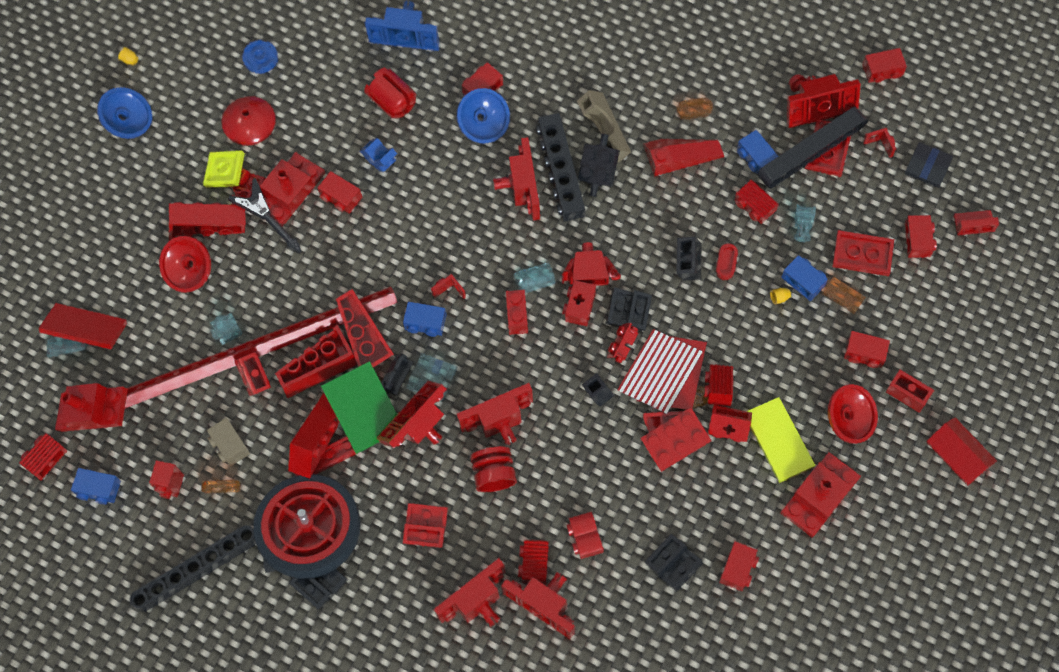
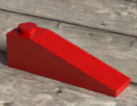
[643,139,724,176]

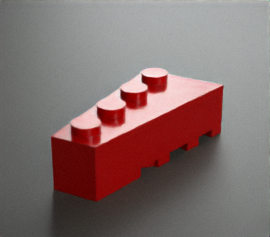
[169,202,246,240]
[275,324,357,398]

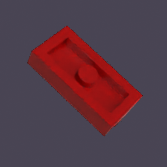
[954,210,999,235]

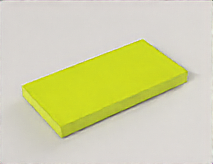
[747,397,816,483]

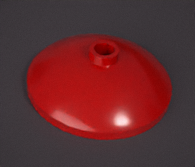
[221,96,276,146]
[159,236,211,292]
[828,384,878,444]

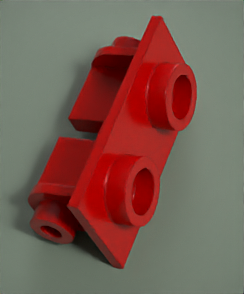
[607,323,638,363]

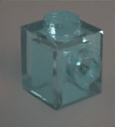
[210,313,243,345]

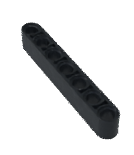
[757,107,868,189]
[129,525,256,612]

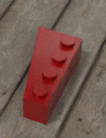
[336,289,394,368]
[288,393,339,479]

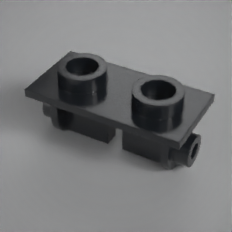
[381,353,414,395]

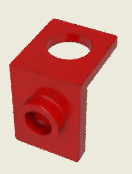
[863,128,896,158]
[431,274,466,299]

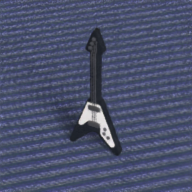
[228,178,301,254]

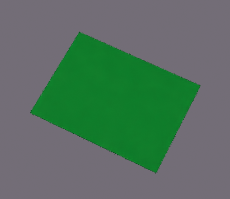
[321,361,397,454]

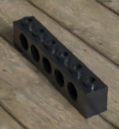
[536,113,585,222]

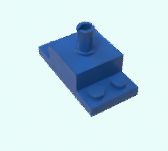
[365,1,440,51]

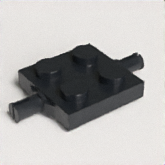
[578,133,620,197]

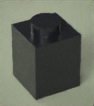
[582,373,615,407]

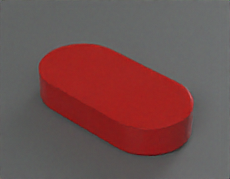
[716,243,738,280]

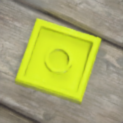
[203,151,245,188]

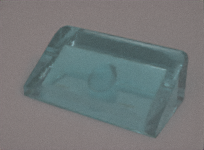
[513,263,556,293]
[47,337,88,358]

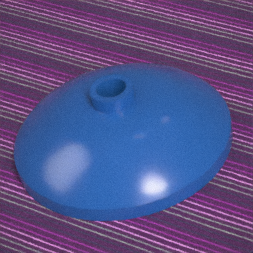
[97,87,152,139]
[456,88,510,144]

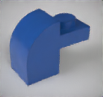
[360,138,397,172]

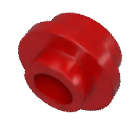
[789,74,806,92]

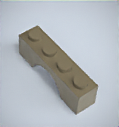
[577,90,631,163]

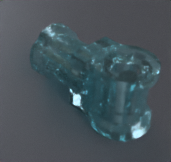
[794,204,816,242]

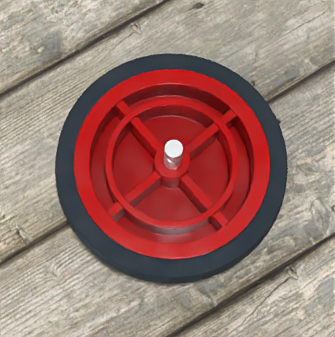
[253,474,361,578]

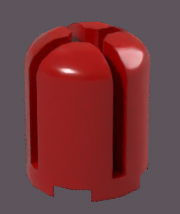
[364,67,417,119]

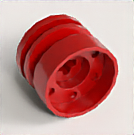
[470,446,517,492]

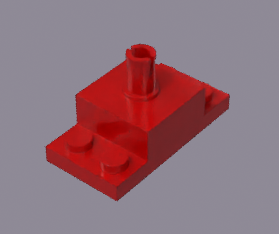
[787,74,861,128]
[493,137,540,221]
[259,152,325,227]
[376,381,447,448]
[55,383,128,432]
[456,383,533,445]
[781,452,861,538]
[433,558,506,627]
[502,572,575,640]

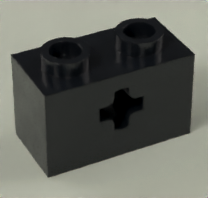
[676,236,702,281]

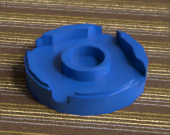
[242,40,278,74]

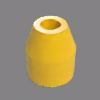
[118,47,138,65]
[770,288,791,305]

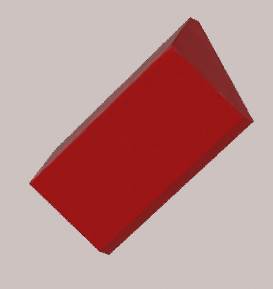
[926,417,997,486]

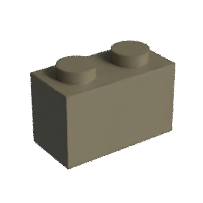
[207,417,250,467]

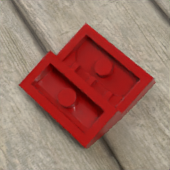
[403,503,448,548]

